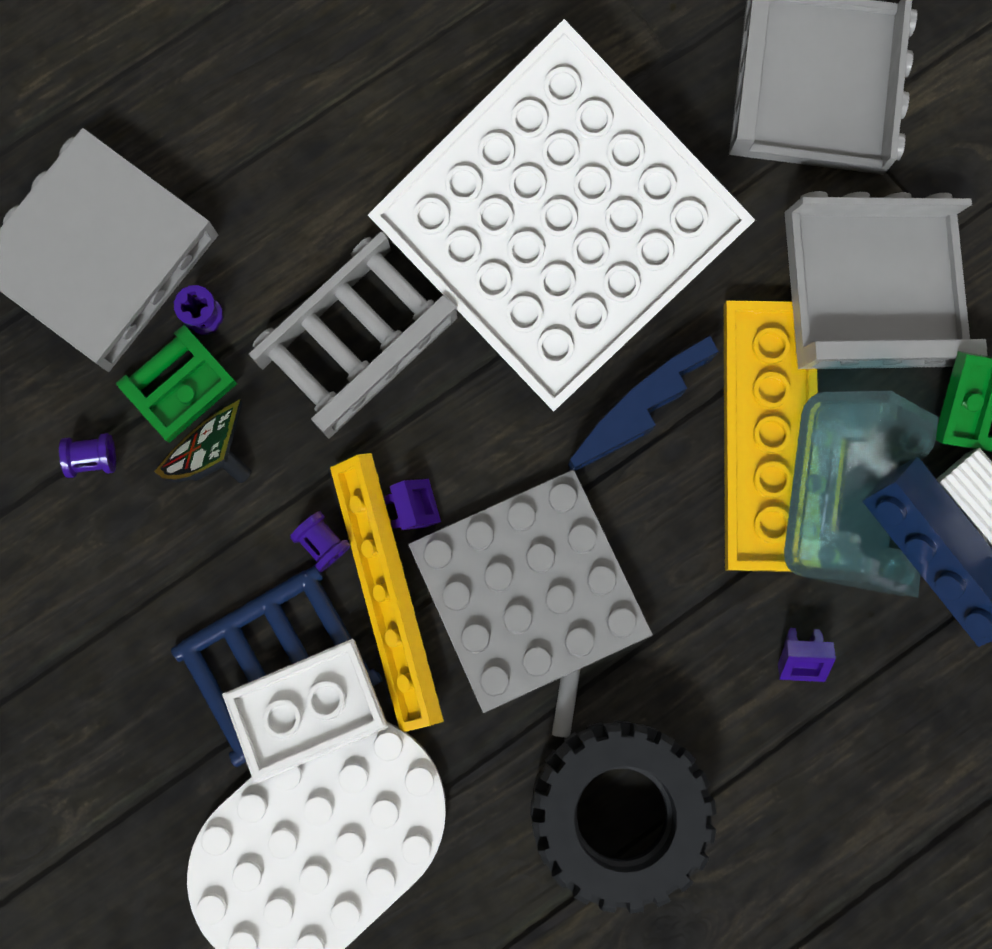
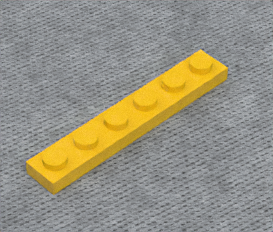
[330,453,444,732]

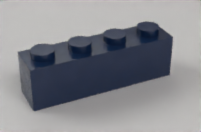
[862,456,992,647]

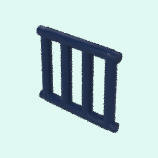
[171,565,383,767]

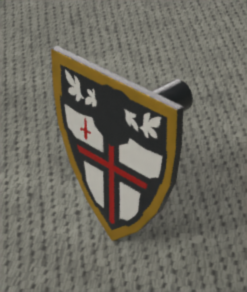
[154,399,252,483]

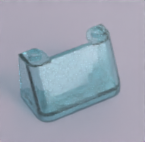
[784,391,938,597]

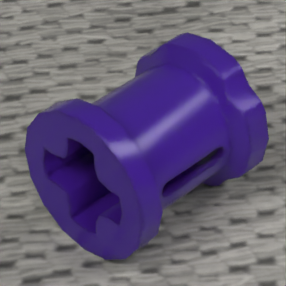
[174,285,223,335]
[59,433,116,478]
[290,511,351,572]

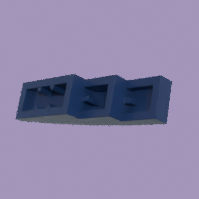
[568,336,719,471]

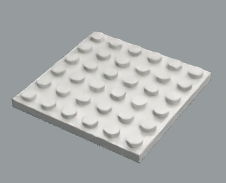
[368,19,755,411]

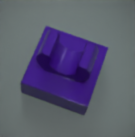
[384,479,441,530]
[778,628,836,682]

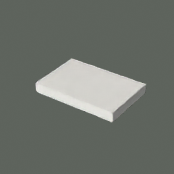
[222,639,389,783]

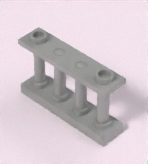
[249,231,458,439]

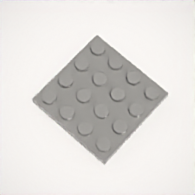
[408,470,653,713]

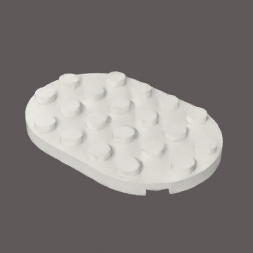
[187,722,446,949]

